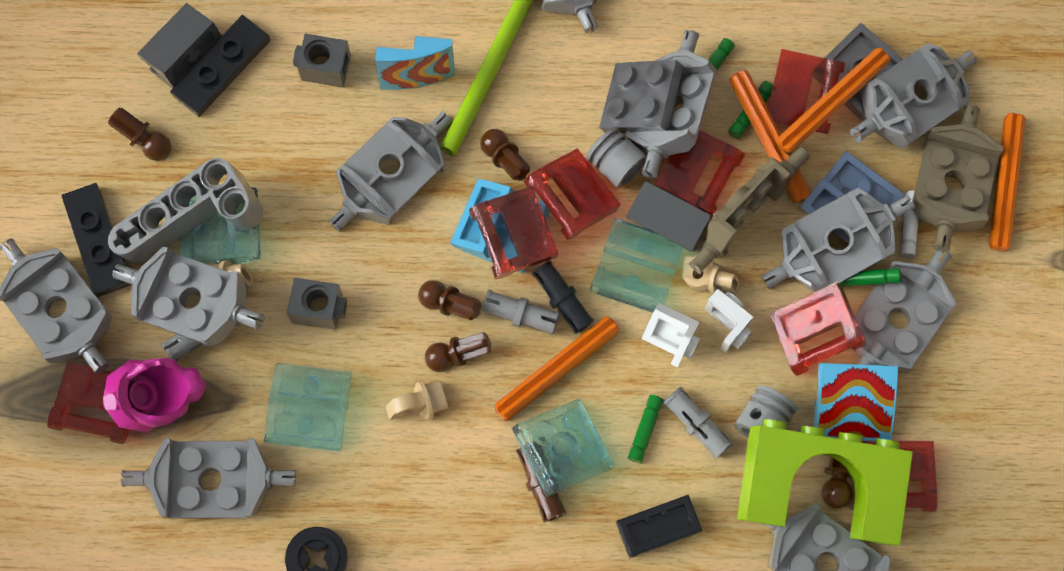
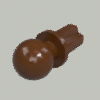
[108,107,171,161]
[480,129,530,181]
[418,280,482,320]
[425,332,492,372]
[821,437,853,509]

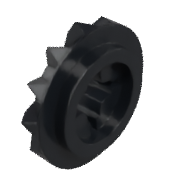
[285,527,347,571]

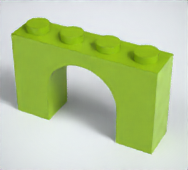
[737,419,913,546]

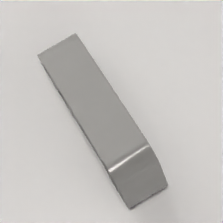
[108,158,263,264]

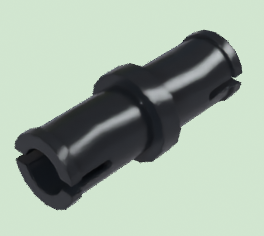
[532,260,594,334]

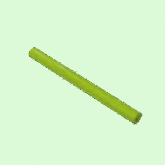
[440,0,534,156]

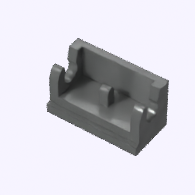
[137,3,222,89]
[626,181,711,252]

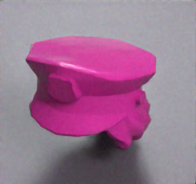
[103,358,206,433]

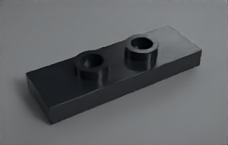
[170,14,271,117]
[61,183,132,297]

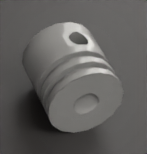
[586,127,647,189]
[734,385,797,438]

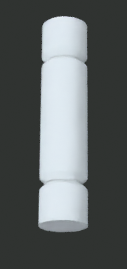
[901,191,919,258]

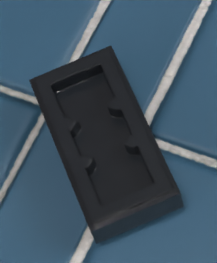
[616,494,703,559]

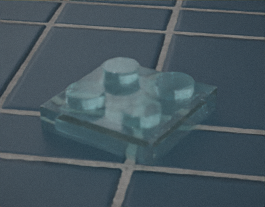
[512,398,615,497]

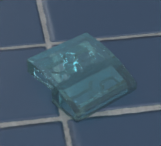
[180,187,261,264]
[590,218,683,313]
[264,363,352,452]

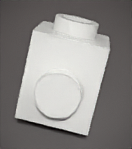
[704,289,753,353]
[642,303,700,368]

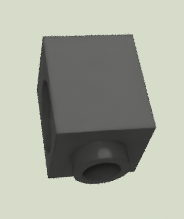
[293,33,351,88]
[287,278,347,330]

